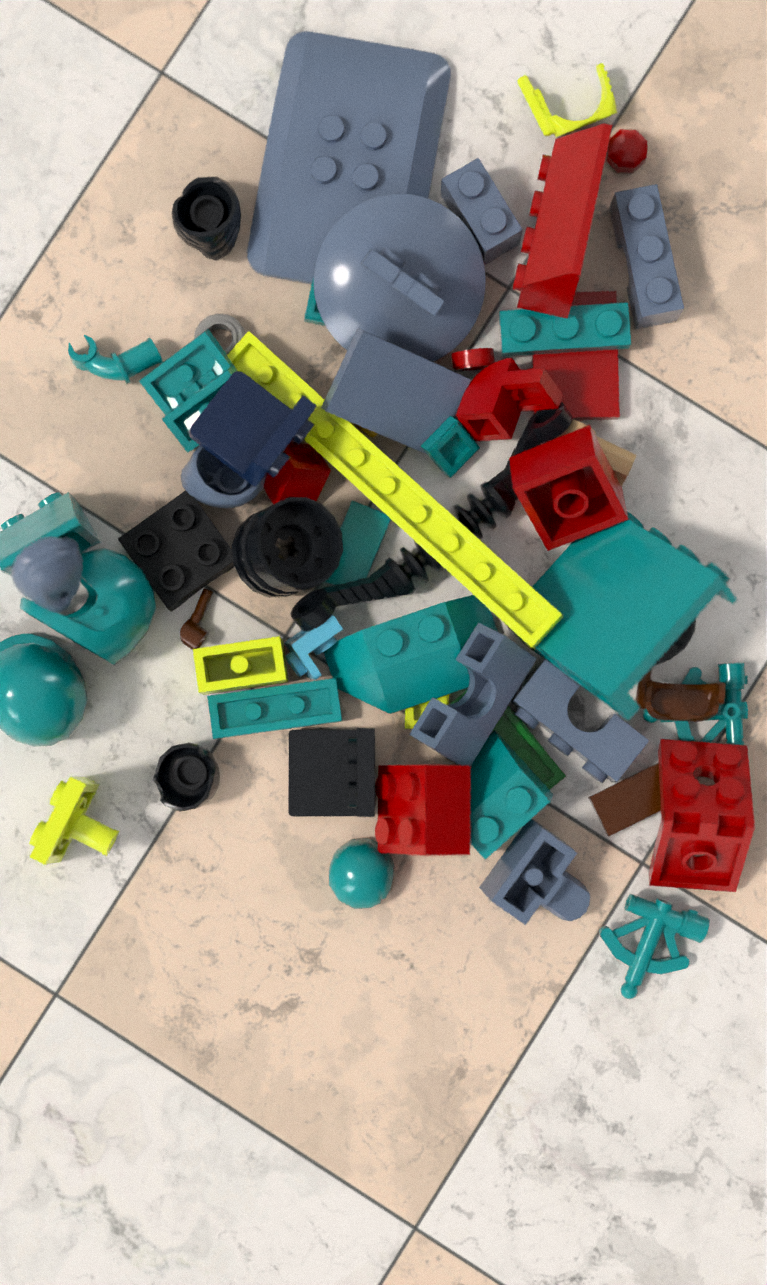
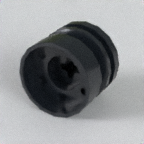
[232,497,343,598]

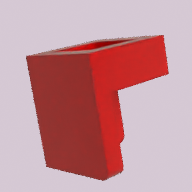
[263,442,331,504]

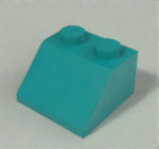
[470,731,554,860]

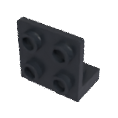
[288,728,375,817]

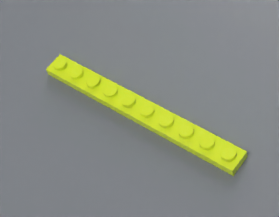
[227,331,564,649]

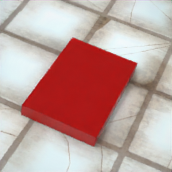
[532,291,620,420]

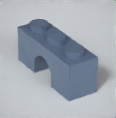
[609,184,684,330]
[409,623,537,765]
[511,659,649,783]

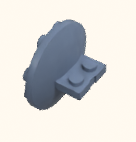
[314,194,486,362]

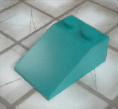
[0,492,101,576]

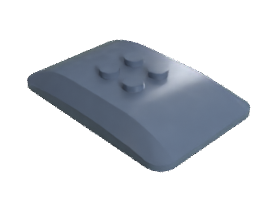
[247,31,451,284]

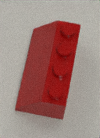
[512,123,612,319]

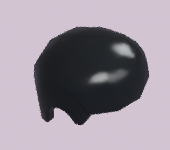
[153,742,220,812]

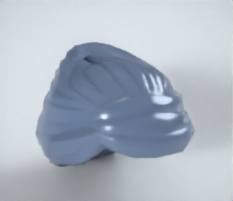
[180,446,267,508]
[12,535,83,613]

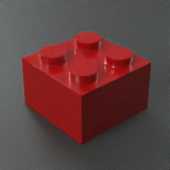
[509,425,629,551]
[375,765,471,856]

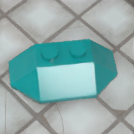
[324,595,498,714]

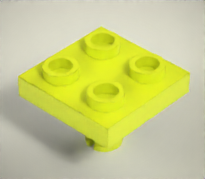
[29,776,119,865]

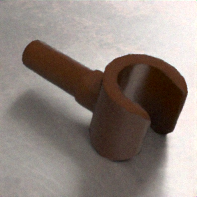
[180,589,213,650]

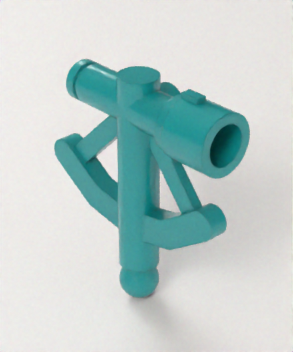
[643,663,748,745]
[599,894,710,999]

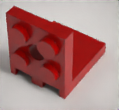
[649,739,755,892]

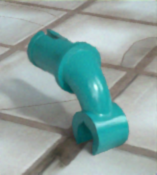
[68,335,163,384]

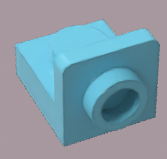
[284,615,343,680]

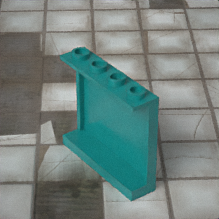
[508,511,738,721]

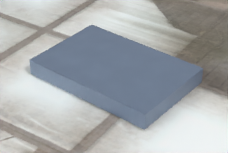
[321,328,471,454]

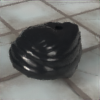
[172,176,241,261]

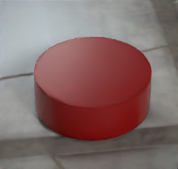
[451,348,495,371]

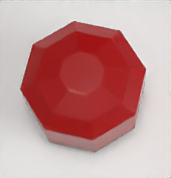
[606,129,648,173]

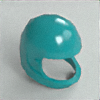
[20,548,157,665]
[0,633,87,747]

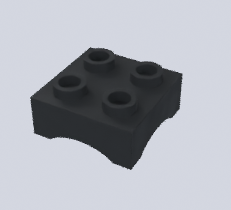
[118,490,235,612]

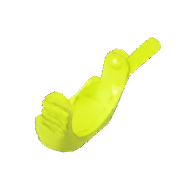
[517,63,617,138]

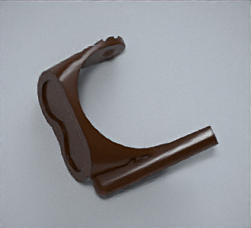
[635,668,725,722]

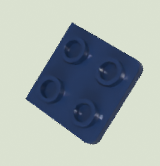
[189,371,317,488]

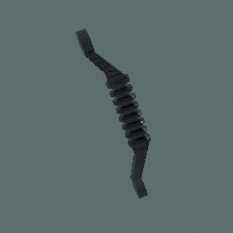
[291,402,573,631]

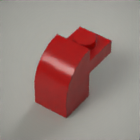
[456,358,563,441]

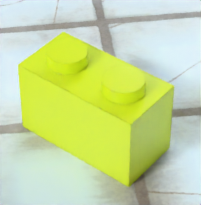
[193,636,289,695]

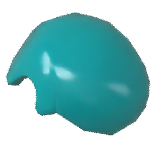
[329,838,395,909]

